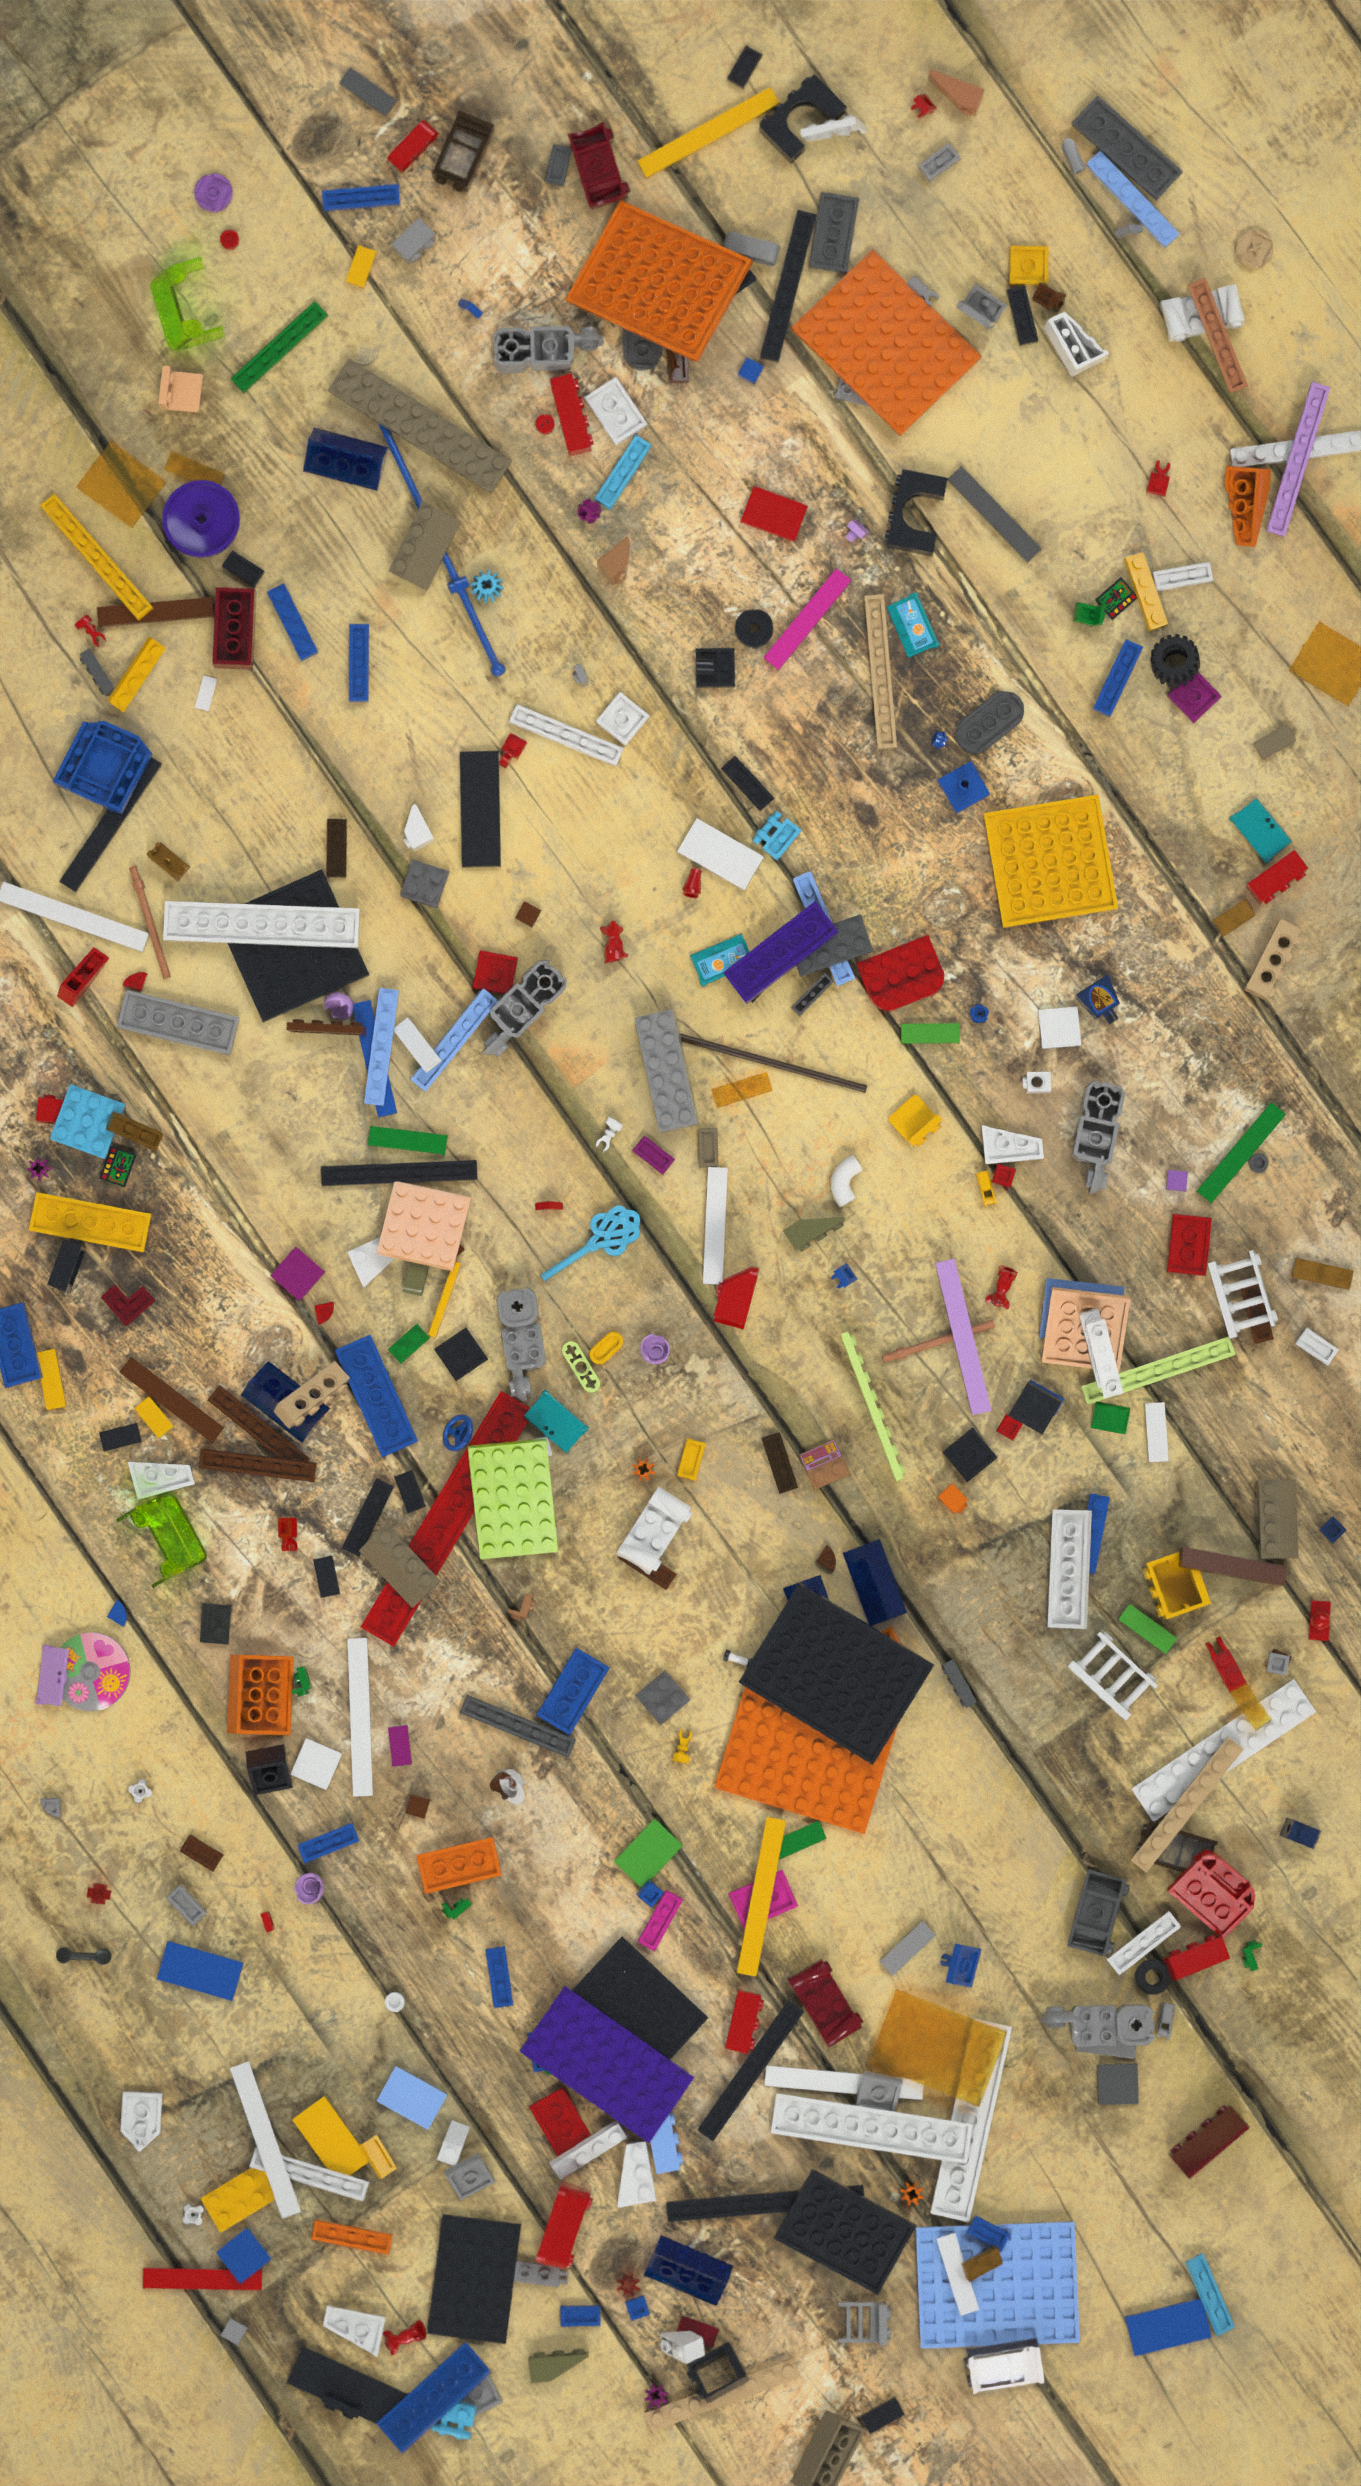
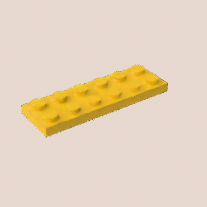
[29,1192,152,1253]

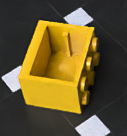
[1142,1552,1211,1620]

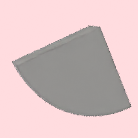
[1115,224,1143,238]
[40,1798,61,1818]

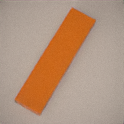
[311,2219,393,2255]

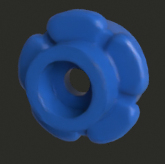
[931,730,948,749]
[970,1004,989,1023]

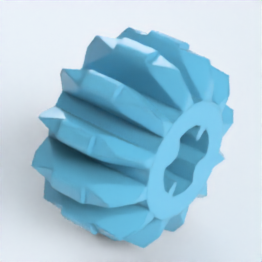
[471,570,504,603]

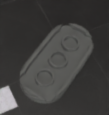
[623,329,662,371]
[955,691,1024,754]

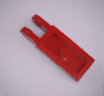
[1205,1636,1247,1693]

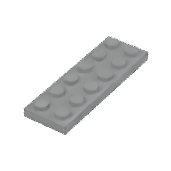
[117,990,240,1056]

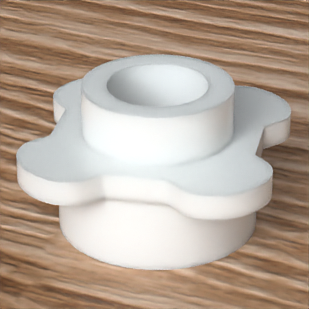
[129,1779,152,1803]
[183,2204,204,2225]

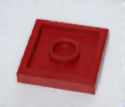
[473,950,518,995]

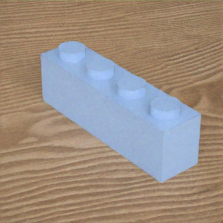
[650,2113,683,2174]

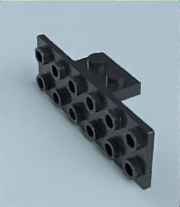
[287,2347,408,2424]

